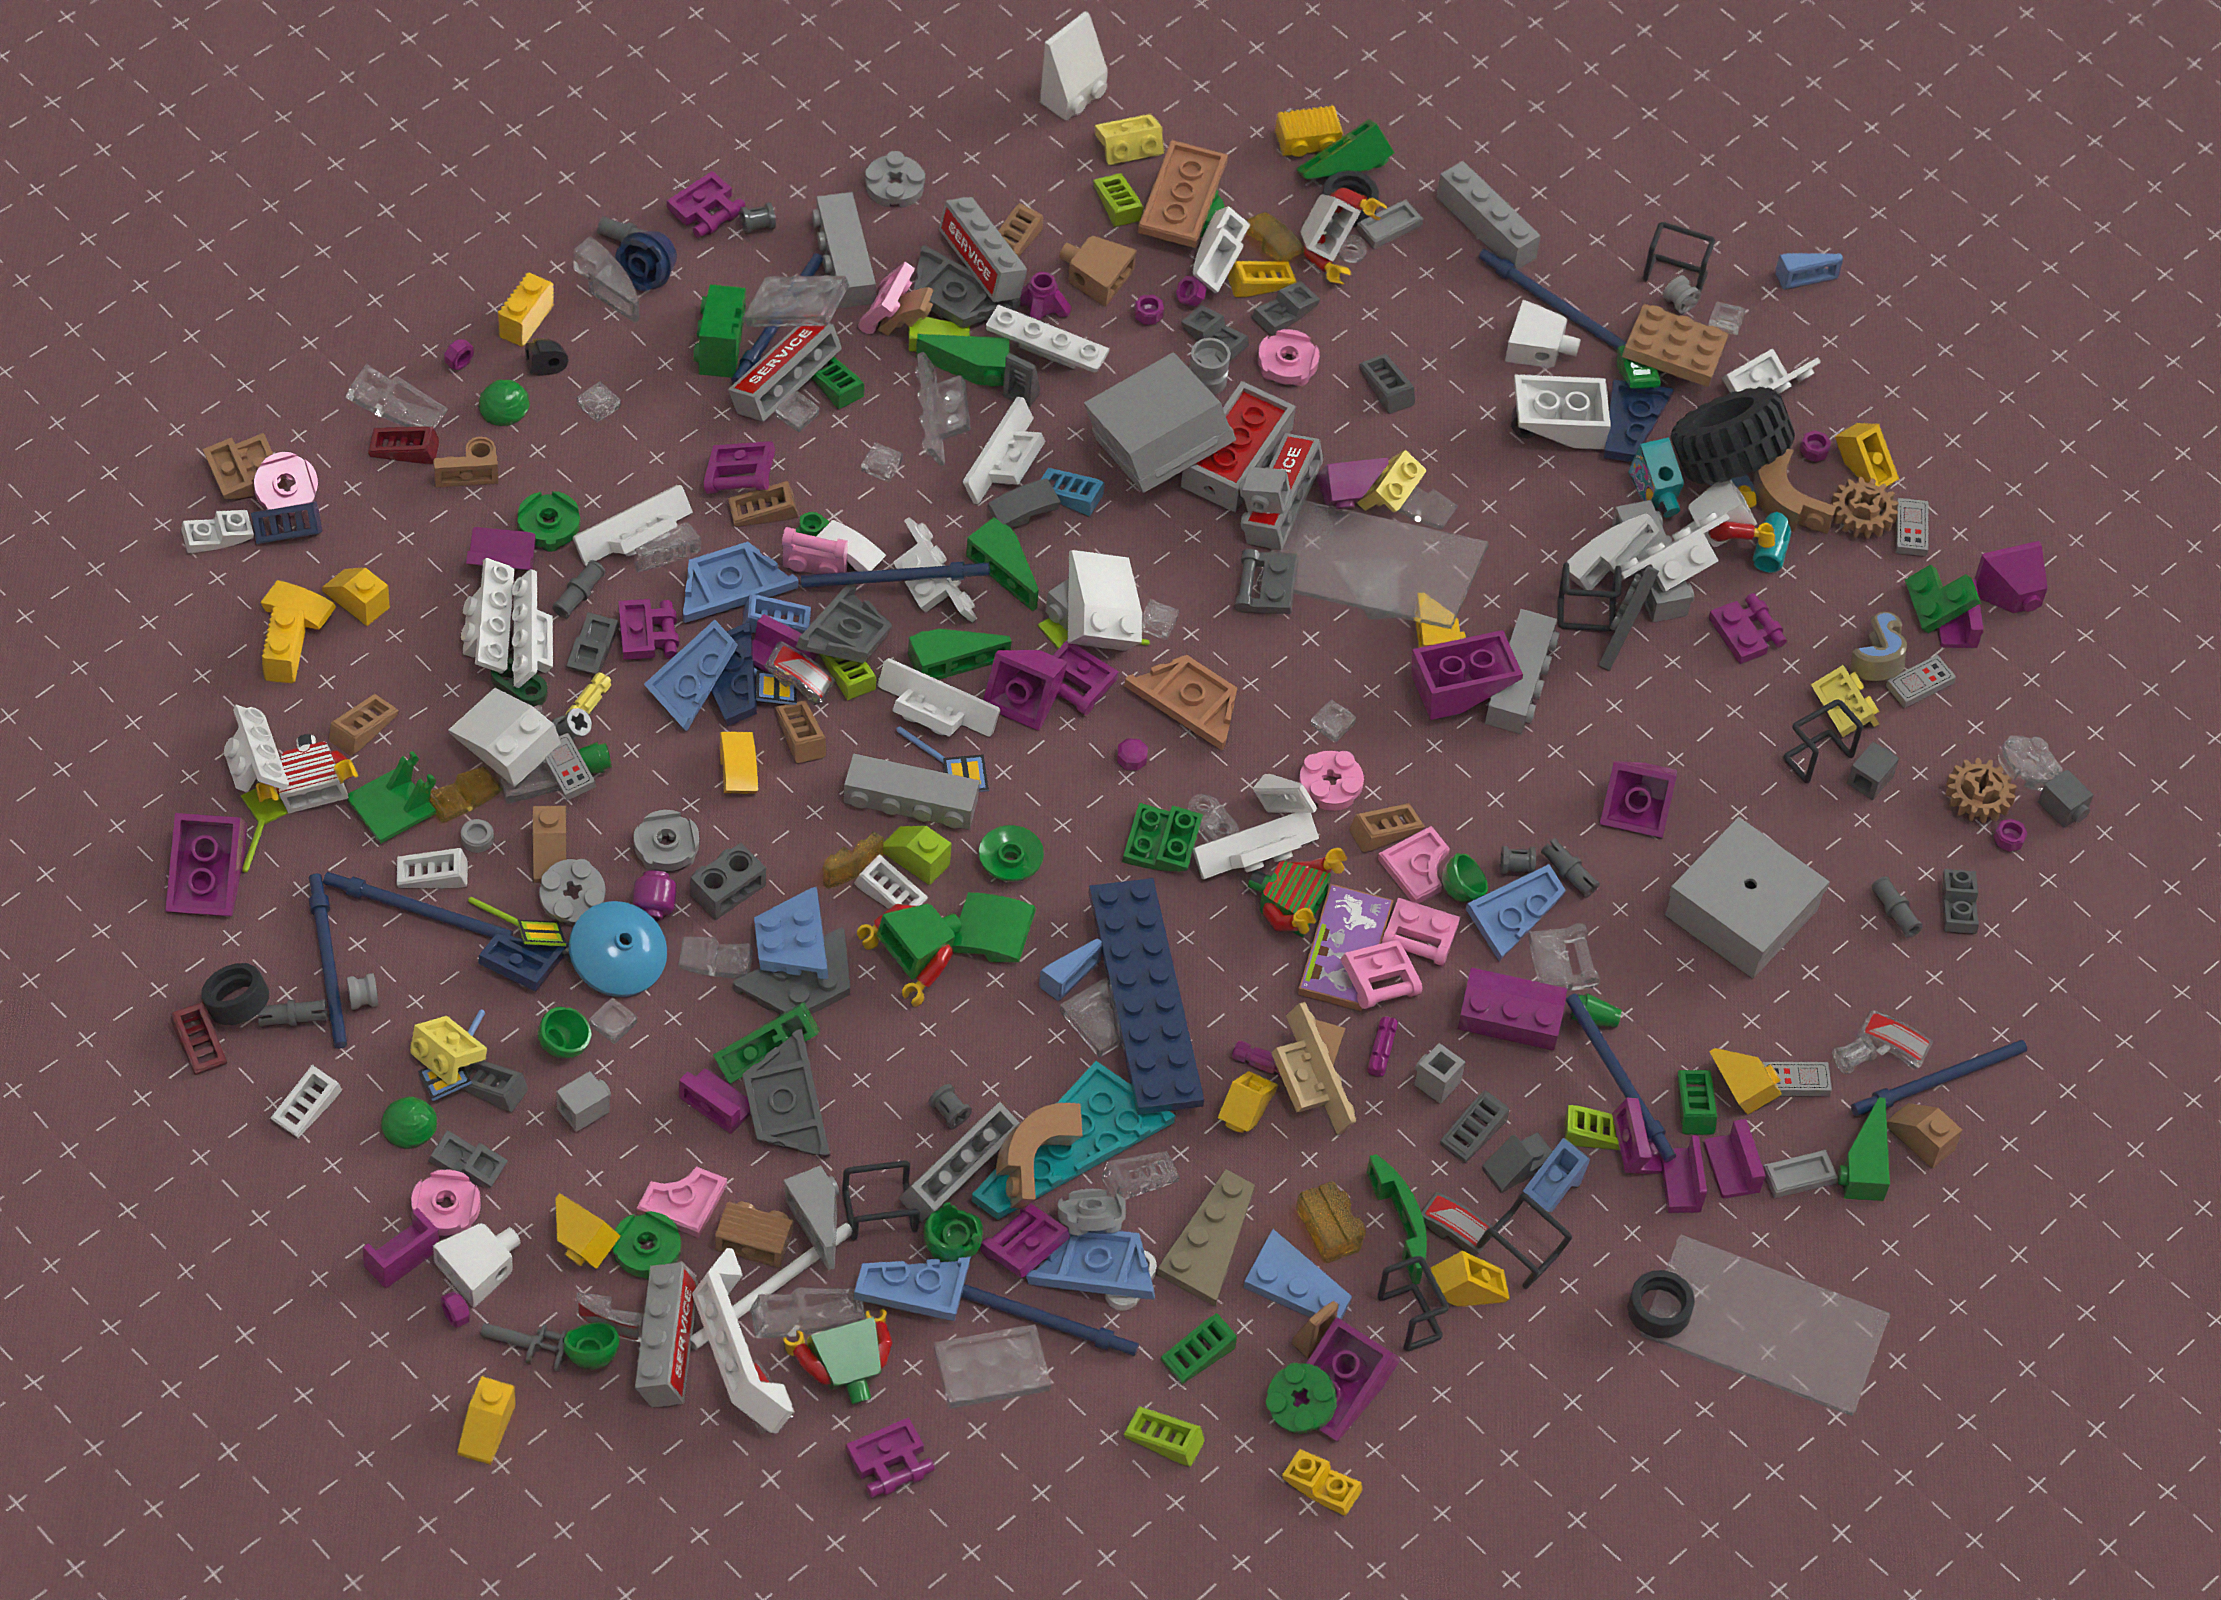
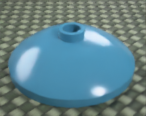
[569,901,667,997]

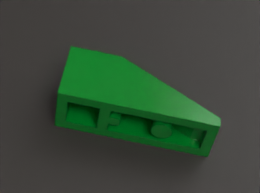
[1296,119,1395,179]
[916,334,1009,386]
[966,517,1039,612]
[908,628,1012,680]
[713,1002,820,1084]
[1838,1098,1890,1201]

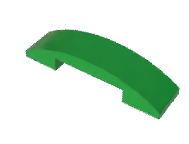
[1366,1154,1427,1285]

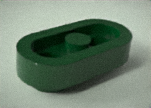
[491,658,548,708]

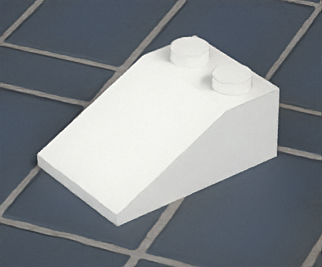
[1040,11,1108,121]
[1514,375,1611,449]
[1068,550,1142,651]
[448,688,561,787]

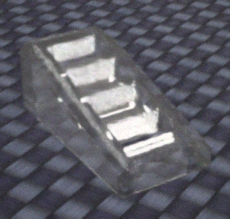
[635,521,701,572]
[1102,1151,1180,1199]

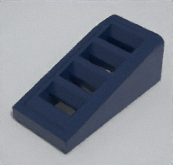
[251,501,322,544]

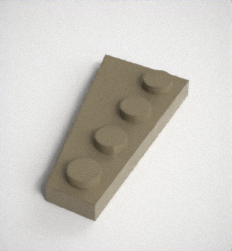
[1157,1169,1255,1307]

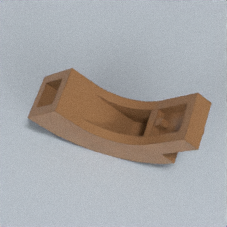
[1753,449,1836,534]
[996,1103,1082,1209]

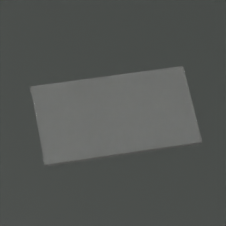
[1256,500,1489,629]
[1640,1234,1891,1417]

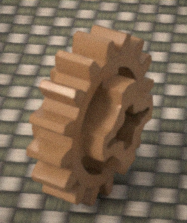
[1831,477,1899,539]
[1945,758,2017,823]

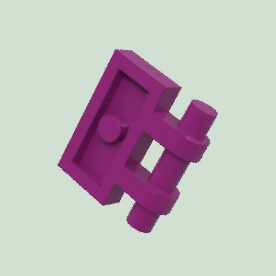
[667,171,746,238]
[1709,593,1787,664]
[618,599,680,660]
[846,1417,935,1498]

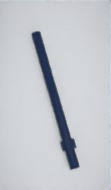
[1478,248,1627,350]
[731,253,823,384]
[801,561,990,588]
[323,871,513,938]
[309,873,347,1049]
[1566,993,1676,1162]
[1851,1040,2027,1117]
[961,1284,1139,1356]

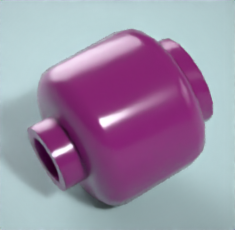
[633,871,677,922]

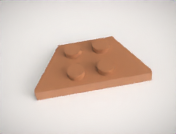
[1124,655,1237,750]

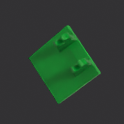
[346,751,436,844]

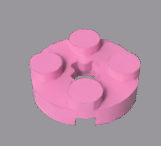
[1258,329,1319,386]
[254,452,318,516]
[1299,751,1364,811]
[411,1169,481,1236]

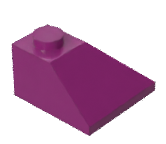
[1316,458,1389,510]
[1974,541,2048,613]
[983,650,1068,731]
[1600,761,1677,838]

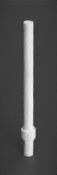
[691,1223,852,1350]

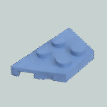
[683,542,798,623]
[754,887,829,979]
[1026,1230,1155,1300]

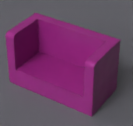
[362,1208,439,1289]

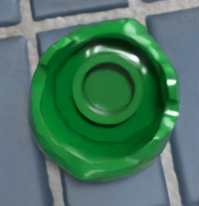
[923,1202,983,1262]

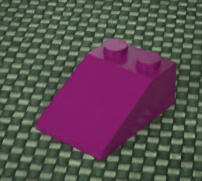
[1411,630,1523,720]
[165,813,248,917]
[1294,1317,1401,1442]

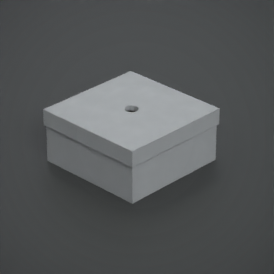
[1084,352,1236,493]
[1665,817,1830,979]

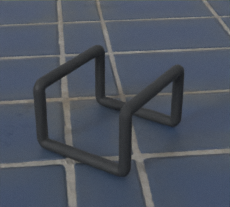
[1643,222,1715,292]
[1558,562,1621,631]
[1784,699,1863,783]
[842,1160,920,1240]
[1477,1193,1572,1289]
[1377,1256,1449,1351]

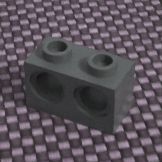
[690,843,766,921]

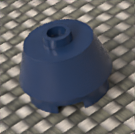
[615,231,677,291]

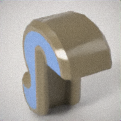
[1850,612,1907,681]

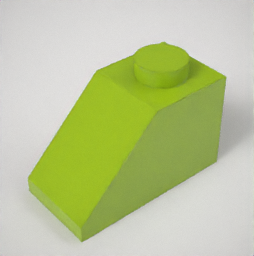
[879,826,952,886]

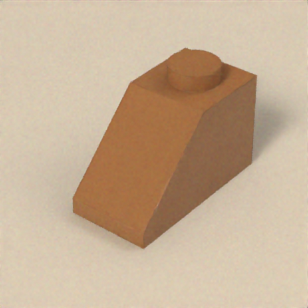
[533,806,567,883]
[1887,1103,1963,1169]

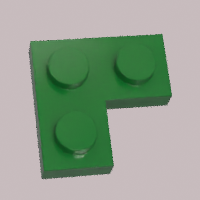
[1905,564,1981,633]

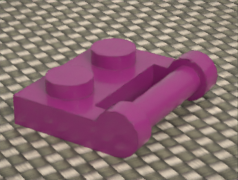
[704,441,775,494]
[1052,639,1119,716]
[980,1203,1070,1279]

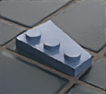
[644,620,738,731]
[1465,864,1566,962]
[1244,1229,1352,1320]
[854,1257,970,1321]

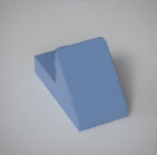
[1523,1138,1590,1212]

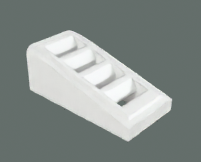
[1253,774,1317,813]
[397,848,468,888]
[854,854,928,909]
[271,1065,342,1138]

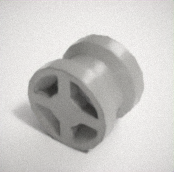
[1663,275,1701,314]
[347,973,378,1010]

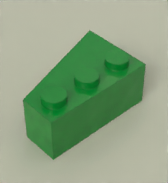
[693,284,746,378]

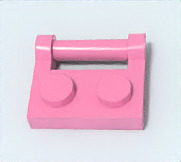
[858,261,915,334]
[782,527,848,574]
[1381,898,1460,966]
[1340,939,1422,1009]

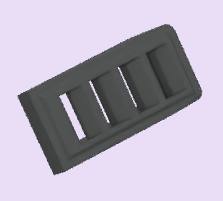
[1003,353,1040,408]
[1359,354,1415,414]
[461,1061,528,1112]
[1440,1090,1510,1163]

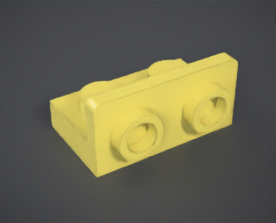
[1095,114,1164,165]
[1357,450,1426,512]
[1811,665,1879,737]
[411,1016,487,1085]

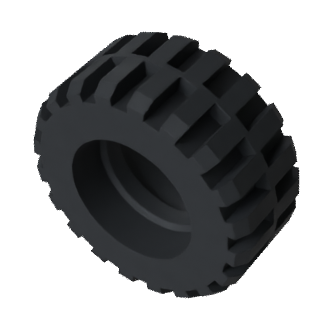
[1671,387,1795,484]

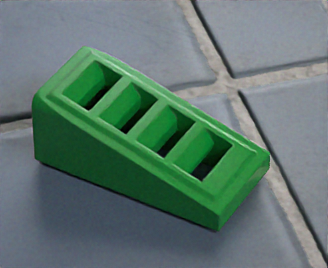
[1617,346,1660,389]
[811,357,865,410]
[1677,1070,1717,1135]
[1161,1313,1237,1384]

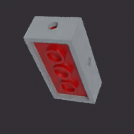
[1181,381,1296,513]

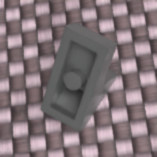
[1482,1132,1553,1193]

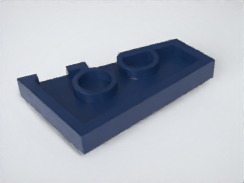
[1603,379,1674,462]
[711,622,757,726]

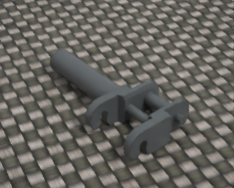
[481,1323,568,1372]

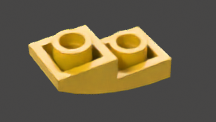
[260,580,336,630]
[720,732,758,794]
[1282,1449,1363,1516]

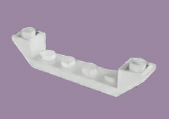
[692,1248,794,1433]

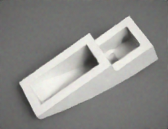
[1193,206,1250,293]
[1562,513,1660,590]

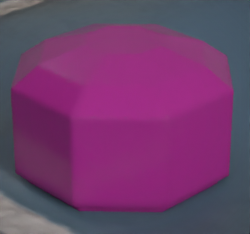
[1176,276,1207,307]
[1134,295,1164,325]
[444,339,474,370]
[1799,430,1831,462]
[1117,738,1148,771]
[1994,818,2028,852]
[440,1291,470,1328]

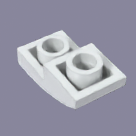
[181,510,254,553]
[816,520,886,571]

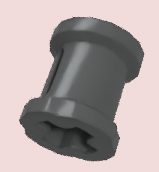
[740,202,776,234]
[552,708,592,741]
[1500,846,1536,874]
[928,1084,972,1129]

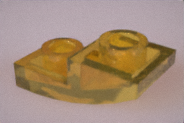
[1245,212,1304,261]
[429,766,501,823]
[822,831,884,889]

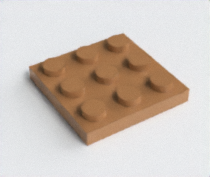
[1622,304,1729,387]

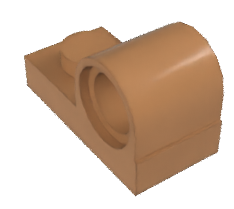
[434,436,498,487]

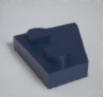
[478,934,569,992]

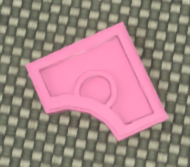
[1378,826,1450,904]
[636,1167,727,1238]

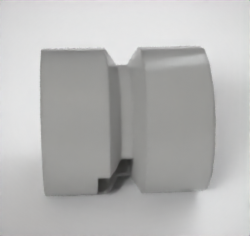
[1189,338,1231,395]

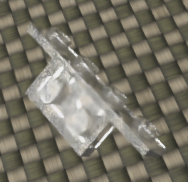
[915,352,971,466]

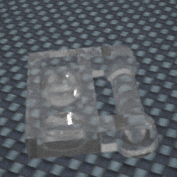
[1528,923,1600,991]

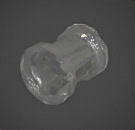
[1832,1034,1877,1074]

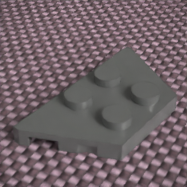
[913,245,1020,328]
[1599,566,1659,670]
[796,585,892,663]
[733,927,850,1015]
[743,1029,830,1157]

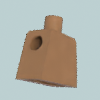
[1059,236,1136,307]

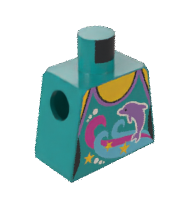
[1628,437,1684,517]

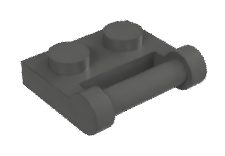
[1234,549,1299,614]

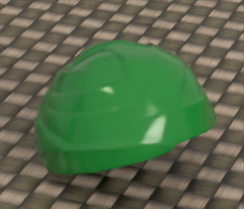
[478,379,530,426]
[1442,853,1488,902]
[538,1006,591,1058]
[381,1097,437,1148]
[563,1322,620,1370]

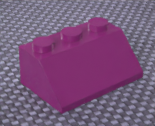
[1457,967,1567,1051]

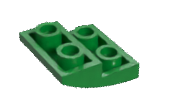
[1122,803,1203,871]
[952,892,1036,963]

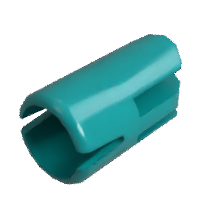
[1753,512,1792,573]

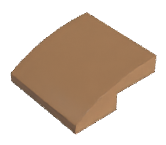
[203,433,287,499]

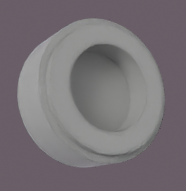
[461,819,494,853]

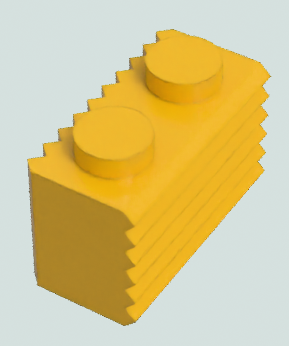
[1275,105,1343,157]
[498,273,554,347]
[261,607,306,683]

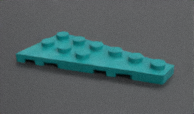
[971,1061,1176,1220]

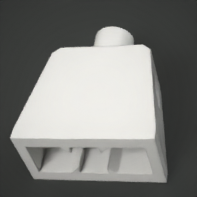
[1505,300,1581,368]
[433,1223,521,1308]

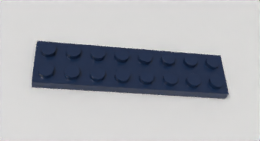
[1088,878,1204,1115]

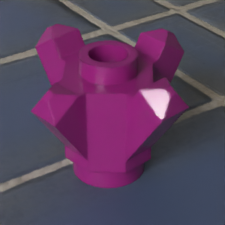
[1019,272,1072,321]

